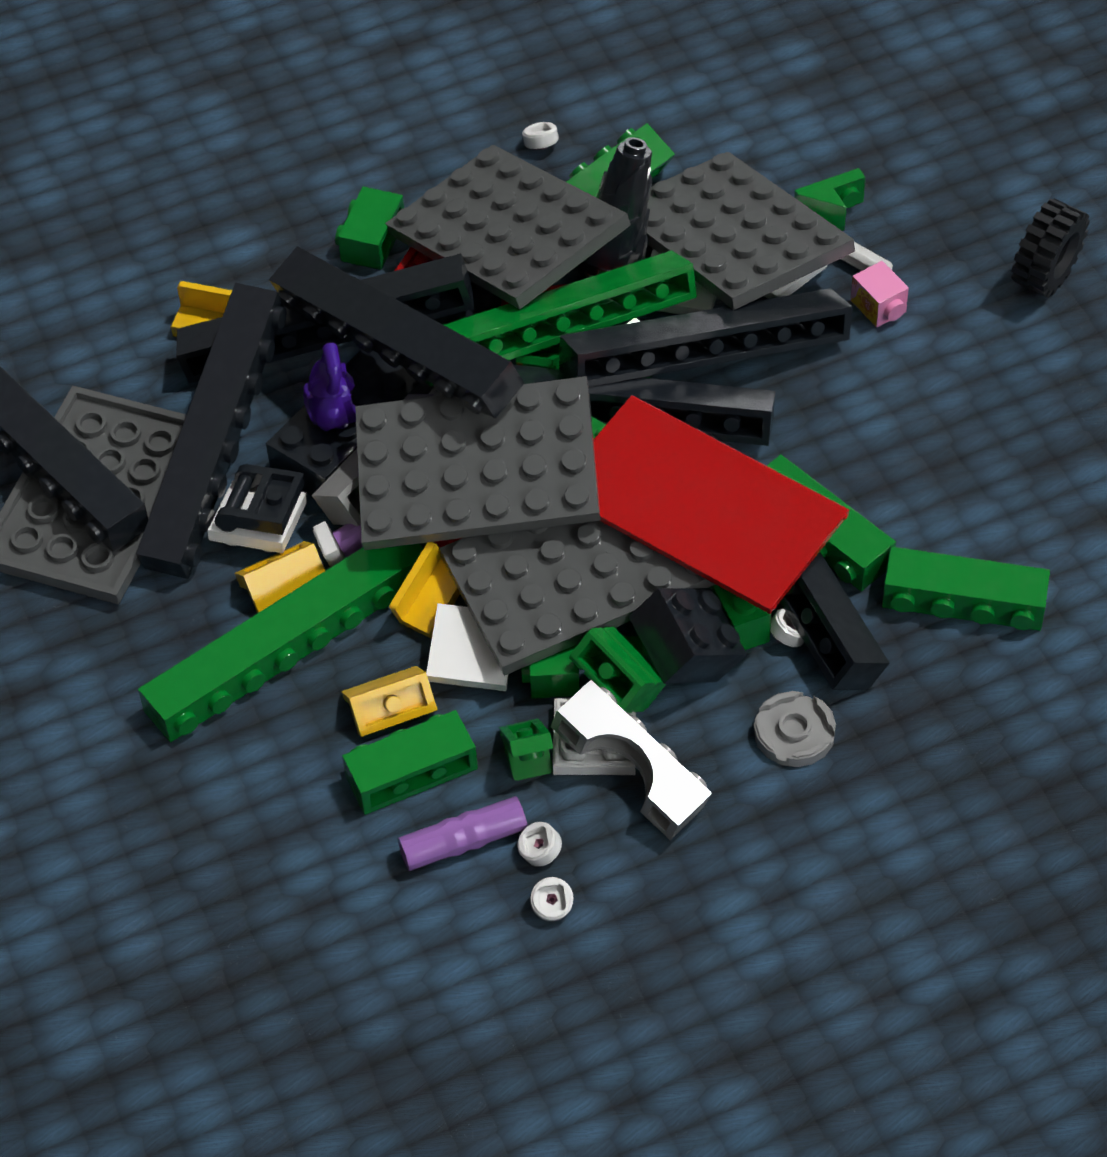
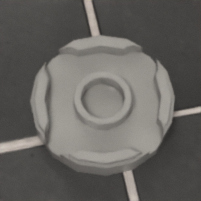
[754,691,836,767]

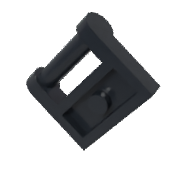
[214,464,305,535]

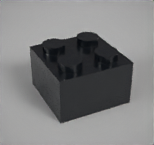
[629,588,747,684]

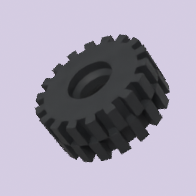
[1011,198,1090,298]

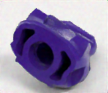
[303,343,356,431]

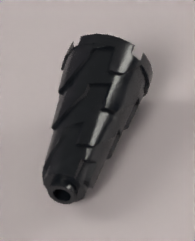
[578,137,652,276]

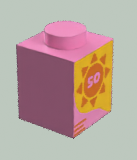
[850,261,909,328]

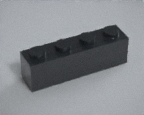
[780,552,890,690]

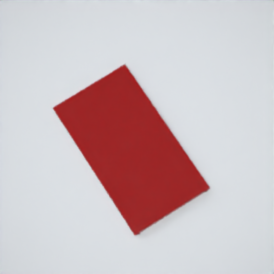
[594,395,849,614]

